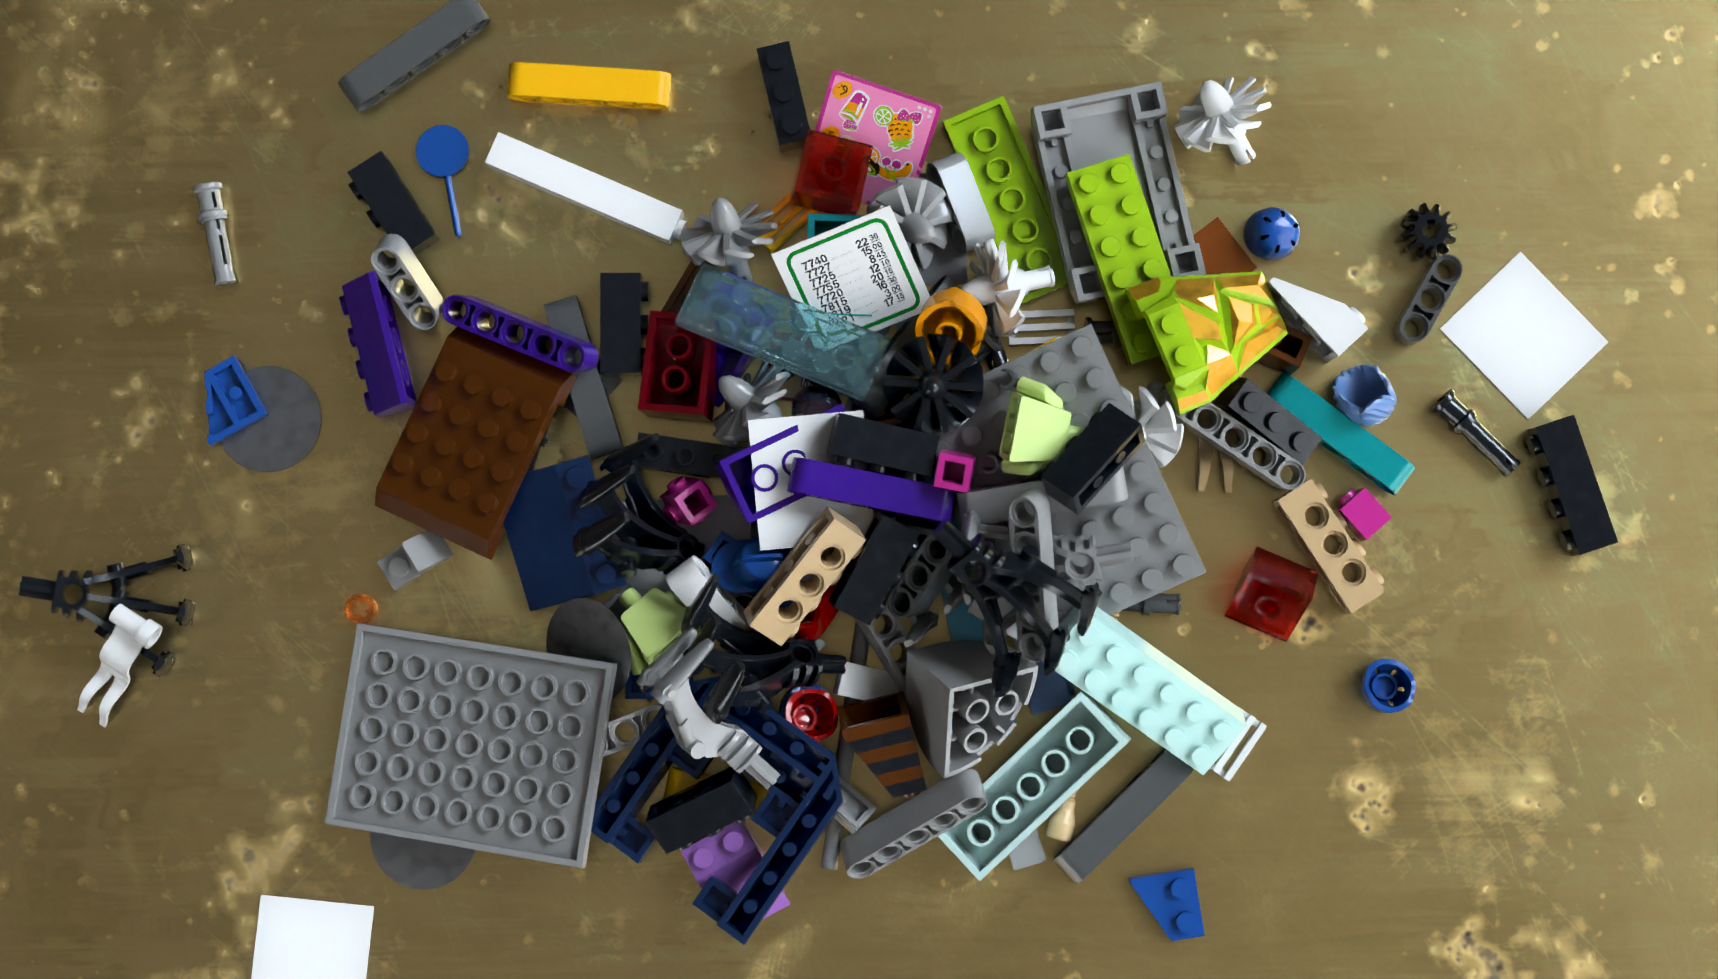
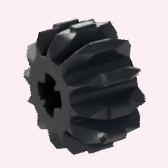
[1399,203,1457,260]

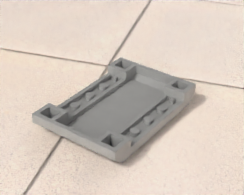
[1030,81,1206,304]

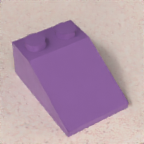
[681,821,791,937]

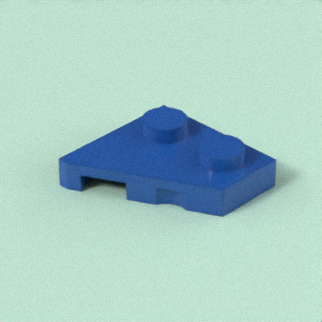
[204,356,269,446]
[1129,868,1205,941]

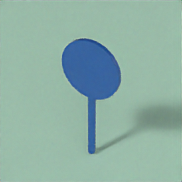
[416,125,469,237]

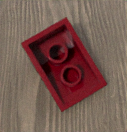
[638,310,717,422]

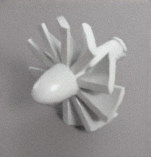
[1174,76,1271,165]
[961,239,1055,337]
[1121,382,1184,468]

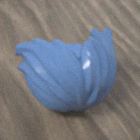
[1332,364,1397,427]

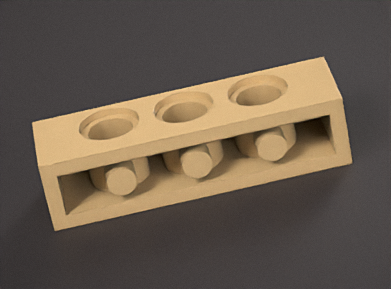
[1272,479,1386,614]
[743,506,866,646]

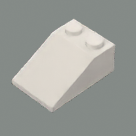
[1267,277,1368,363]

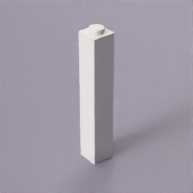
[485,132,687,246]

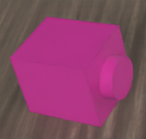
[933,449,977,493]
[1336,487,1392,541]

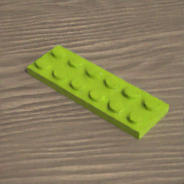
[942,95,1068,305]
[1064,154,1171,366]

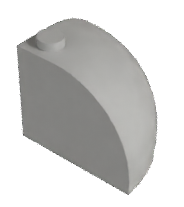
[906,640,1038,778]

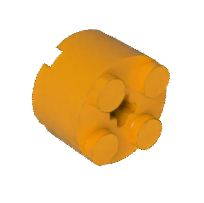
[915,287,988,365]

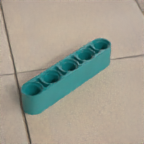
[1267,372,1415,496]

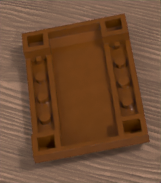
[375,327,577,560]

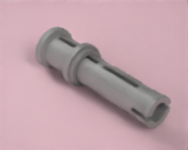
[192,182,236,285]

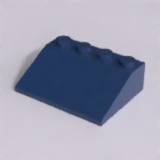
[503,454,627,611]

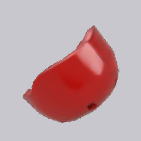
[782,688,838,741]

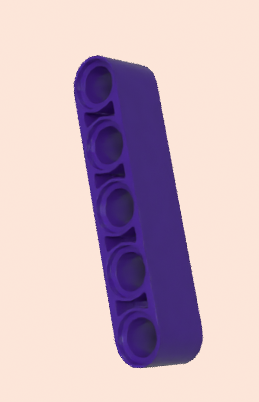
[442,295,599,372]
[787,457,956,523]

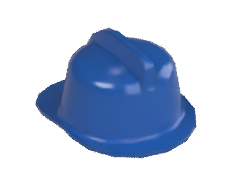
[711,538,790,593]

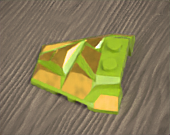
[1125,271,1288,416]

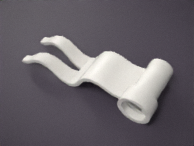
[77,603,163,728]

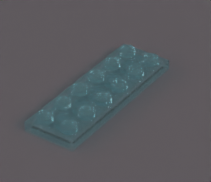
[675,262,890,402]

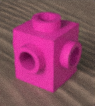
[660,476,718,526]

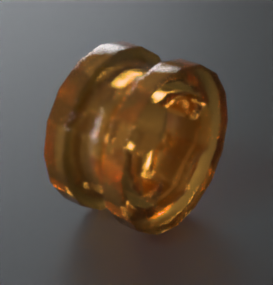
[344,594,377,624]

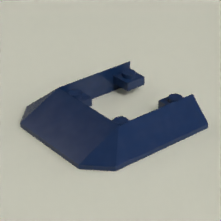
[591,676,843,945]

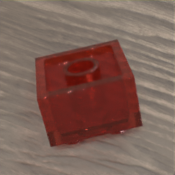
[789,129,873,215]
[1225,546,1319,642]

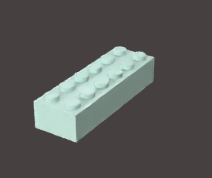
[1041,607,1247,775]
[938,690,1131,881]

